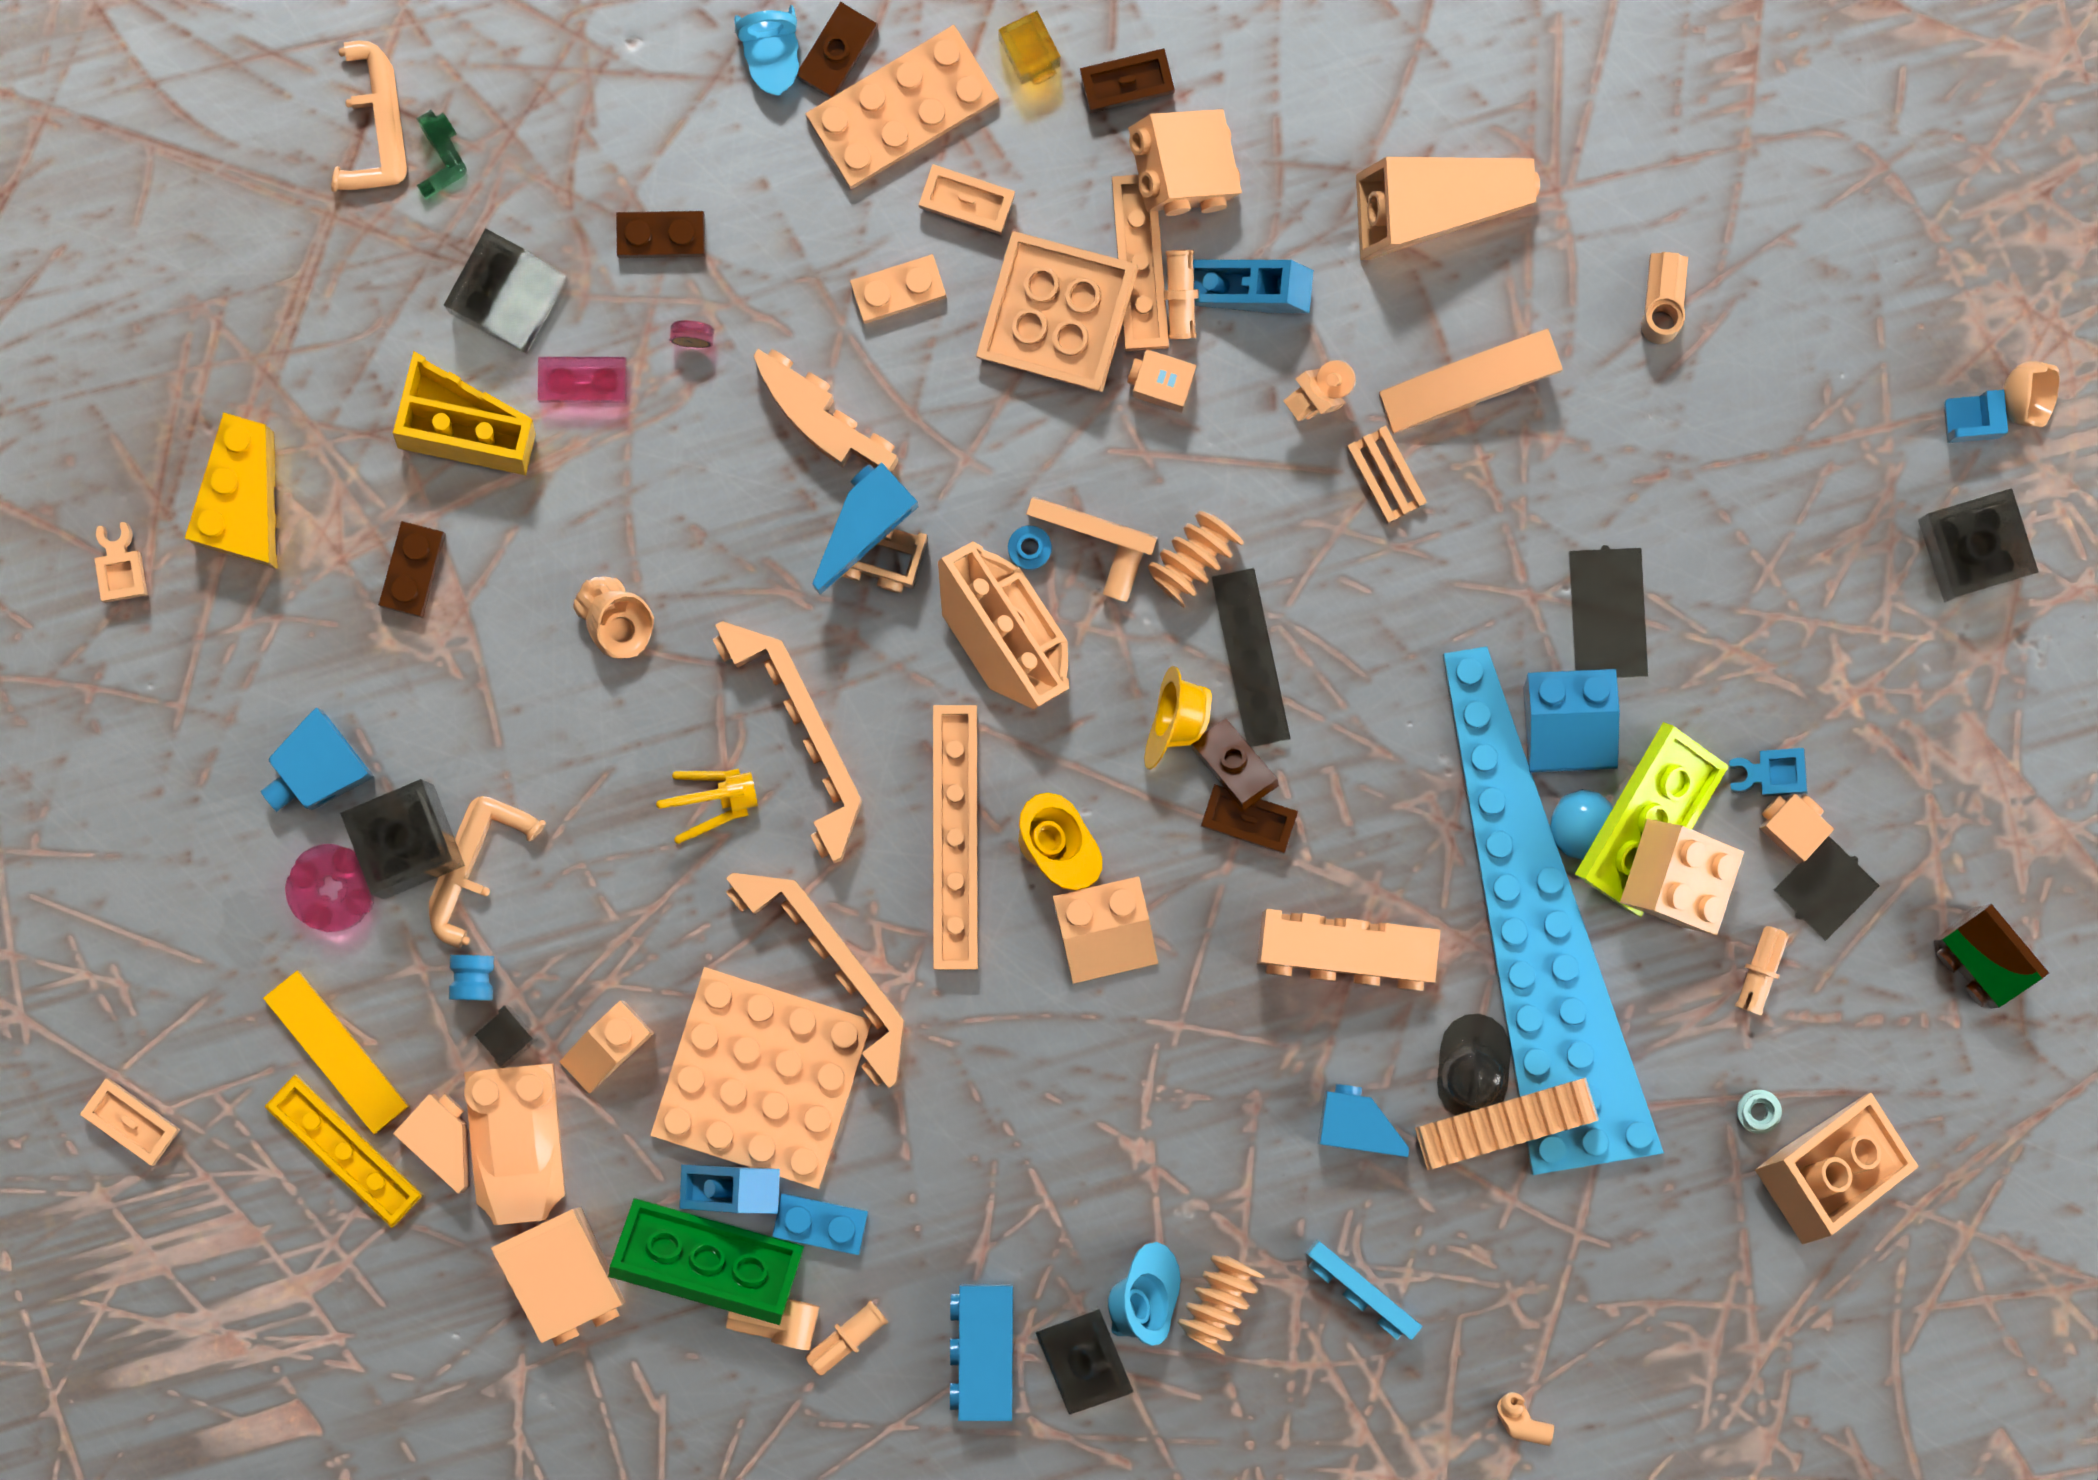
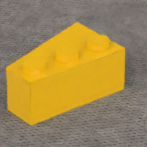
[393,351,536,476]
[185,412,278,569]

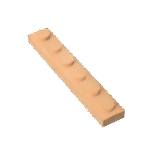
[933,705,978,970]

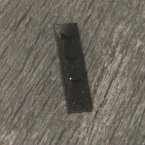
[1211,568,1291,748]

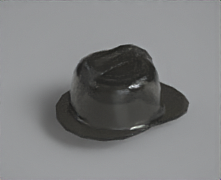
[1437,1014,1511,1115]

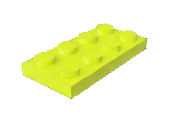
[1575,722,1729,917]

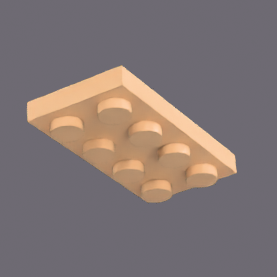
[805,25,999,190]

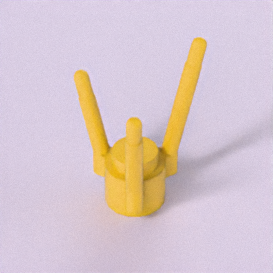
[656,768,758,844]

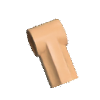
[1641,252,1688,344]
[726,1299,820,1350]

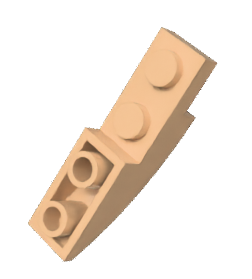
[754,349,899,473]

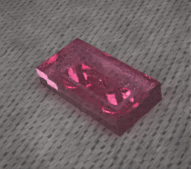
[538,357,627,403]

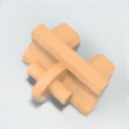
[1283,360,1356,421]

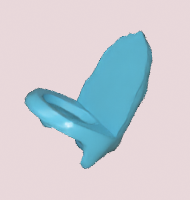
[734,5,799,96]

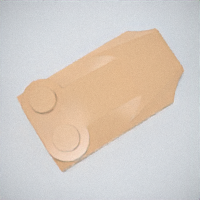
[464,1064,566,1225]

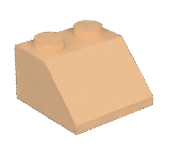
[1053,876,1158,984]

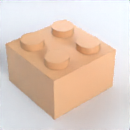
[1620,819,1744,935]

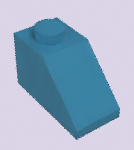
[1317,1084,1409,1157]
[679,1164,780,1214]

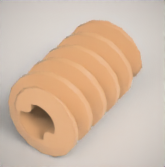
[1148,511,1244,608]
[1177,1255,1265,1355]

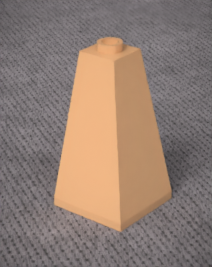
[1356,157,1540,260]

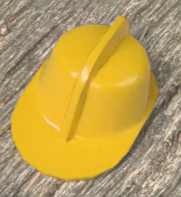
[1144,666,1212,770]
[1018,793,1102,891]

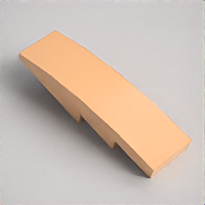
[1379,328,1563,434]

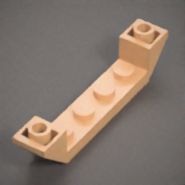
[713,621,862,863]
[726,873,905,1088]

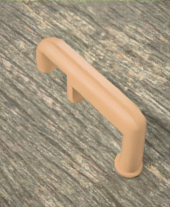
[331,40,407,192]
[429,796,546,949]

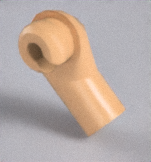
[1497,1392,1554,1446]

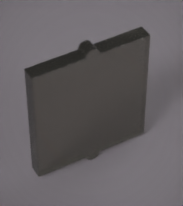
[1773,836,1880,941]

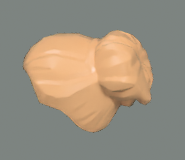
[573,576,654,659]

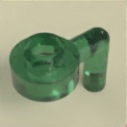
[416,109,467,200]

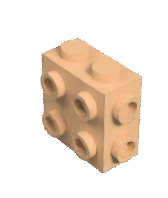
[1128,109,1242,216]

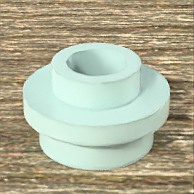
[1737,1090,1782,1134]

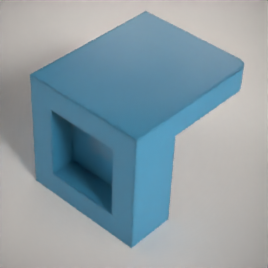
[1944,389,2008,443]

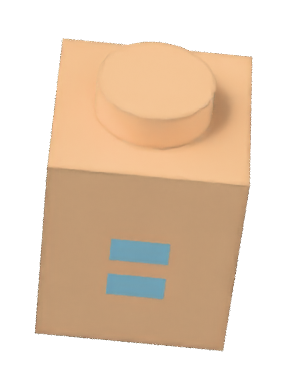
[1127,349,1197,413]

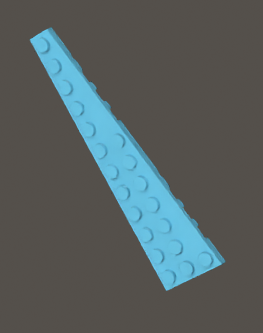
[1442,647,1664,1175]

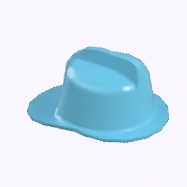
[1108,1242,1181,1346]

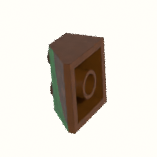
[1934,904,2049,1009]

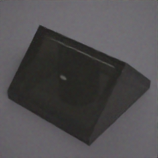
[1035,1306,1134,1415]

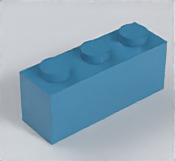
[950,1284,1013,1421]

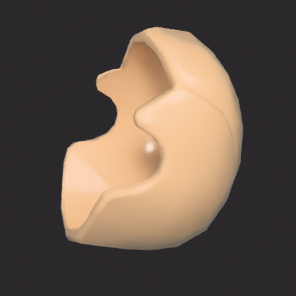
[2002,361,2060,427]

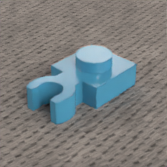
[1729,748,1808,797]

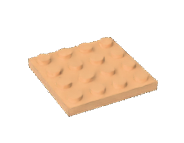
[650,967,872,1189]

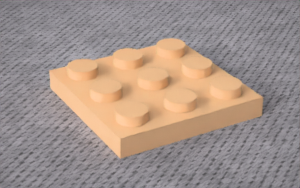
[976,231,1139,392]

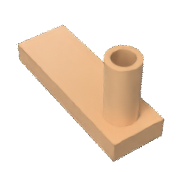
[1026,497,1158,602]

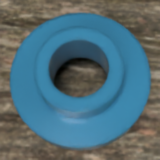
[1008,525,1052,570]

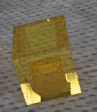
[998,11,1061,85]

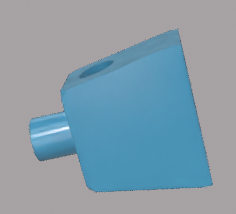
[261,708,374,812]

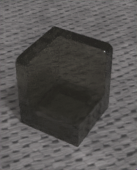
[475,1005,538,1068]

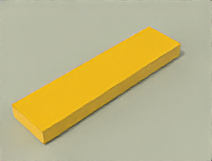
[263,970,410,1135]
[264,1074,424,1228]

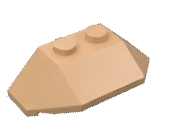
[938,541,1069,709]

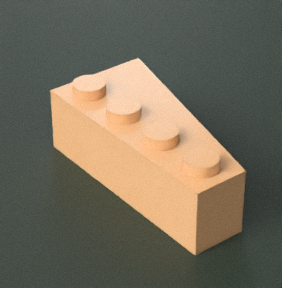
[1257,909,1440,991]

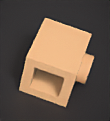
[1759,794,1834,864]

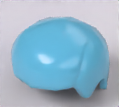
[1550,789,1613,860]

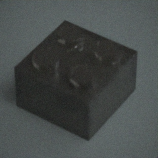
[1918,488,2039,603]
[340,779,465,900]

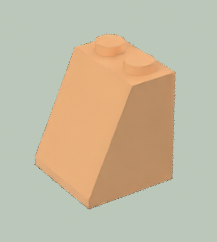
[491,1207,626,1346]

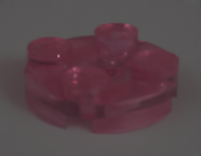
[285,844,376,932]

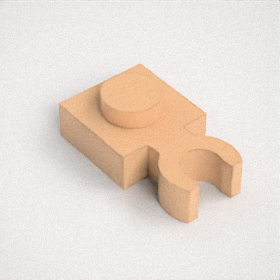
[94,522,148,603]

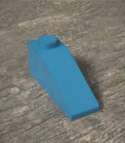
[1193,260,1314,313]
[812,462,919,595]

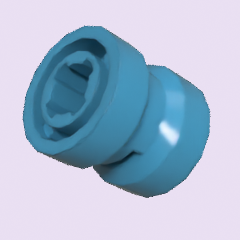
[449,955,494,1001]

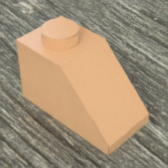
[559,1000,655,1094]
[393,1094,470,1194]

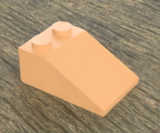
[1755,1093,1919,1245]

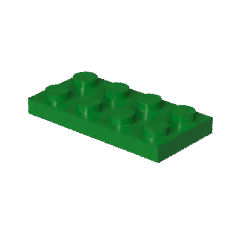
[608,1198,804,1325]

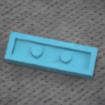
[1306,1239,1423,1340]

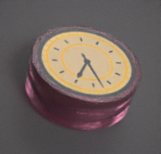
[669,320,714,348]

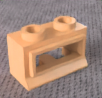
[841,529,928,593]

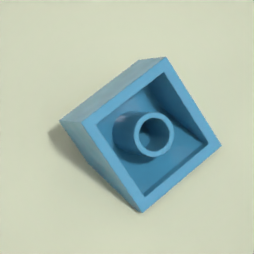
[1523,669,1620,772]

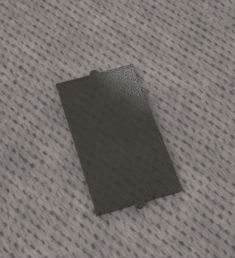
[1568,545,1648,678]

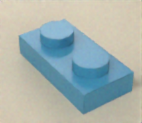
[772,1193,868,1255]

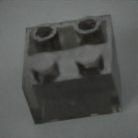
[444,228,568,354]

